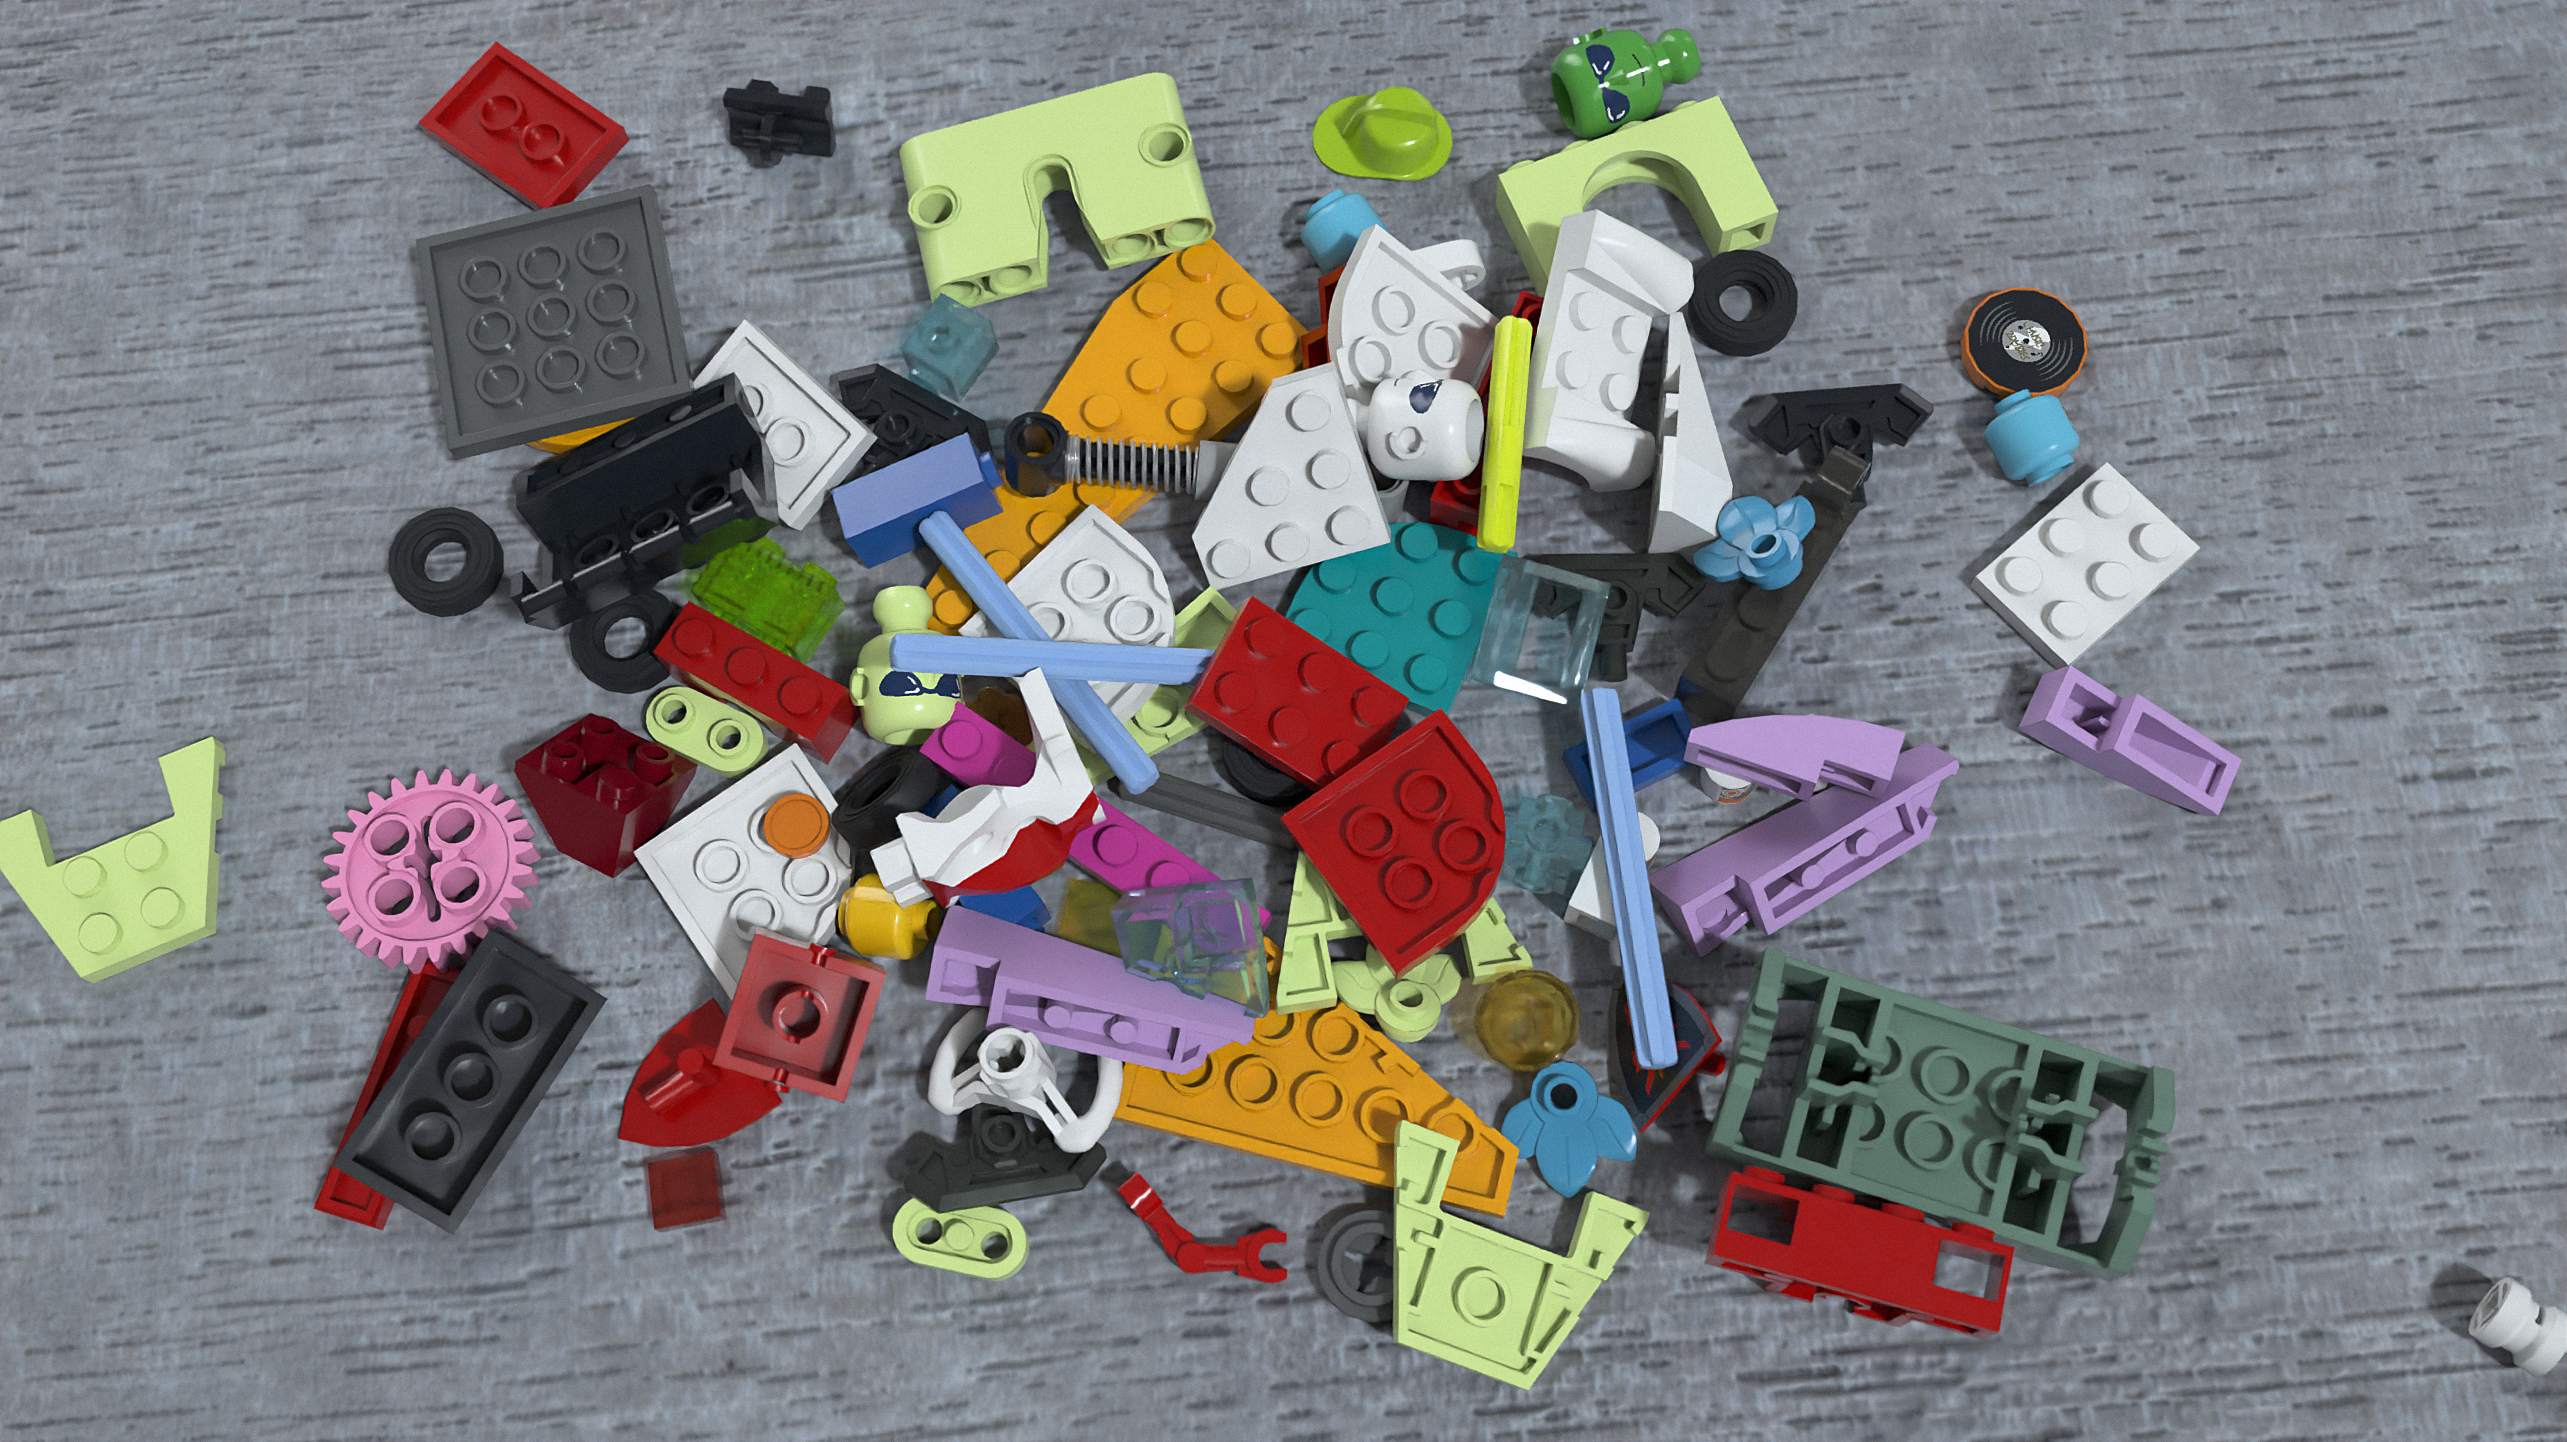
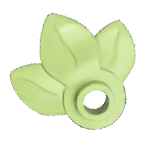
[1331,943,1461,1043]

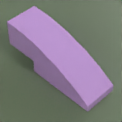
[2018,665,2242,817]
[1683,715,1906,802]

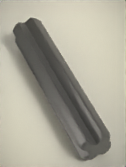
[1118,772,1297,852]

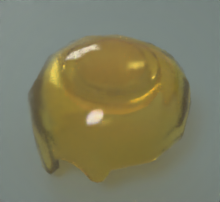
[1473,970,1581,1072]

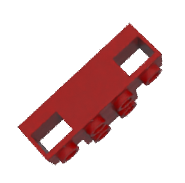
[1704,1166,2015,1339]

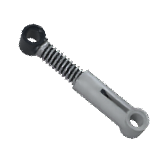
[1004,412,1410,524]

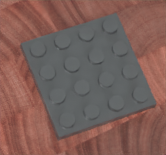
[416,184,695,460]

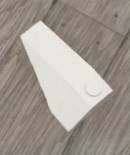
[1647,312,1733,565]

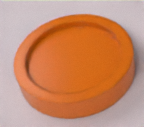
[764,793,831,859]

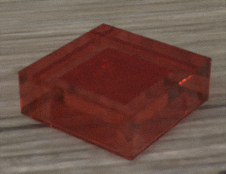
[647,1151,726,1233]

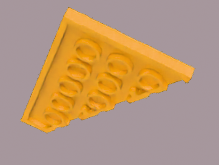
[1112,925,1520,1220]

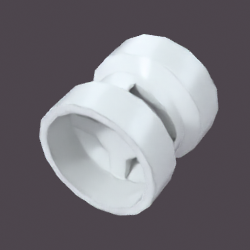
[2468,1277,2567,1377]

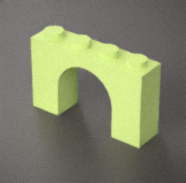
[1496,96,1779,298]

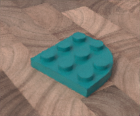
[1285,522,1518,717]

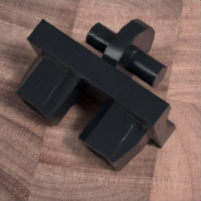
[722,79,837,165]

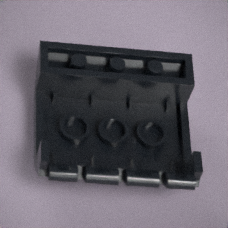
[510,372,779,631]

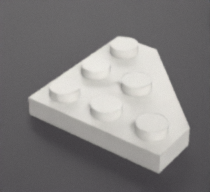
[1192,362,1391,590]

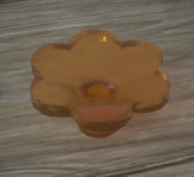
[967,685,1034,747]

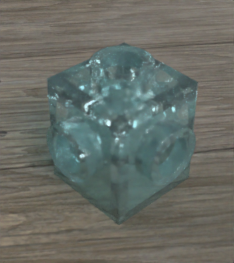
[1502,794,1594,895]

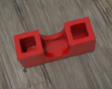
[653,601,861,765]

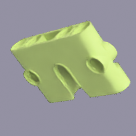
[899,72,1215,311]

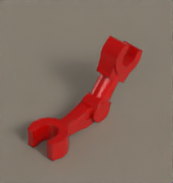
[1117,1172,1287,1285]

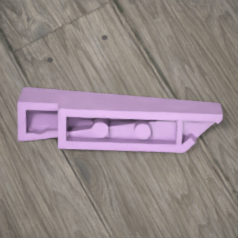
[1648,743,1960,958]
[925,905,1257,1075]

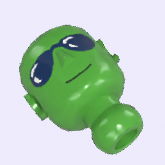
[1550,26,1701,139]

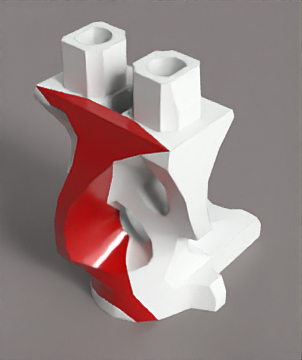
[870,667,1107,909]

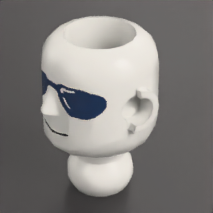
[1346,369,1484,481]

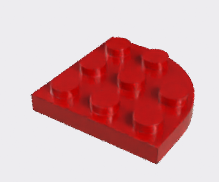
[1280,708,1506,980]

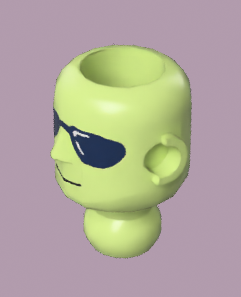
[849,585,965,745]

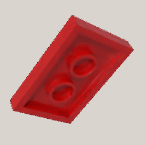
[418,41,630,211]
[1183,595,1409,793]

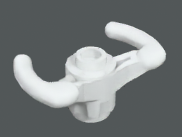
[927,1007,1124,1153]

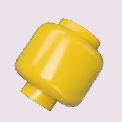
[838,873,942,960]

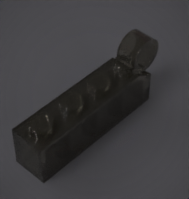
[1672,444,1871,724]

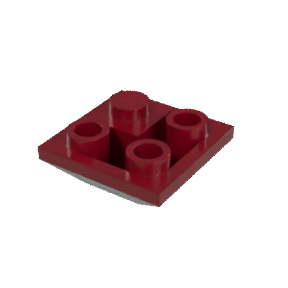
[514,713,698,878]

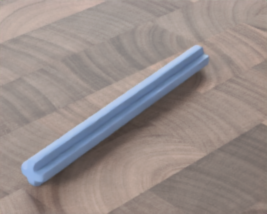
[919,510,1159,795]
[889,633,1215,686]
[1580,687,1678,1070]

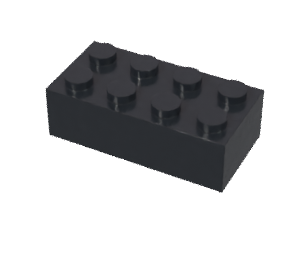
[332,928,607,1235]

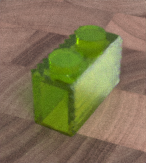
[691,536,846,665]

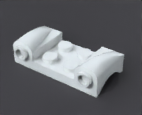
[1522,209,1694,493]

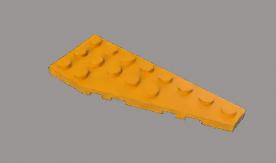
[925,238,1308,636]

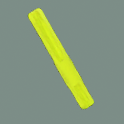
[1477,316,1532,554]

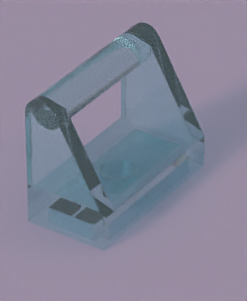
[1470,554,1612,708]

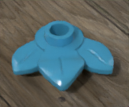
[1692,495,1816,590]
[1501,1061,1637,1198]

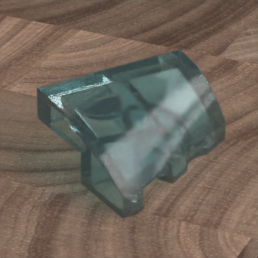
[1110,877,1269,1019]

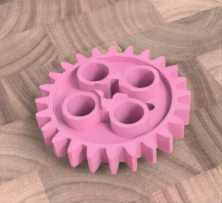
[321,769,541,974]

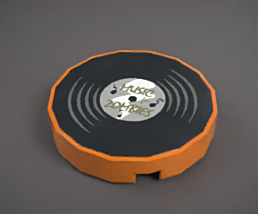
[1960,288,2088,401]

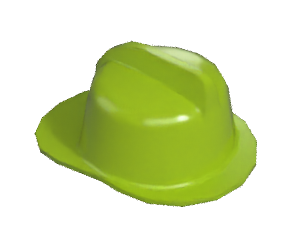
[1312,86,1453,181]

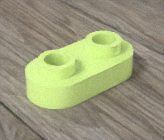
[646,687,769,779]
[893,1198,1030,1281]

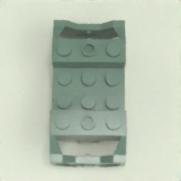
[1704,946,2176,1282]

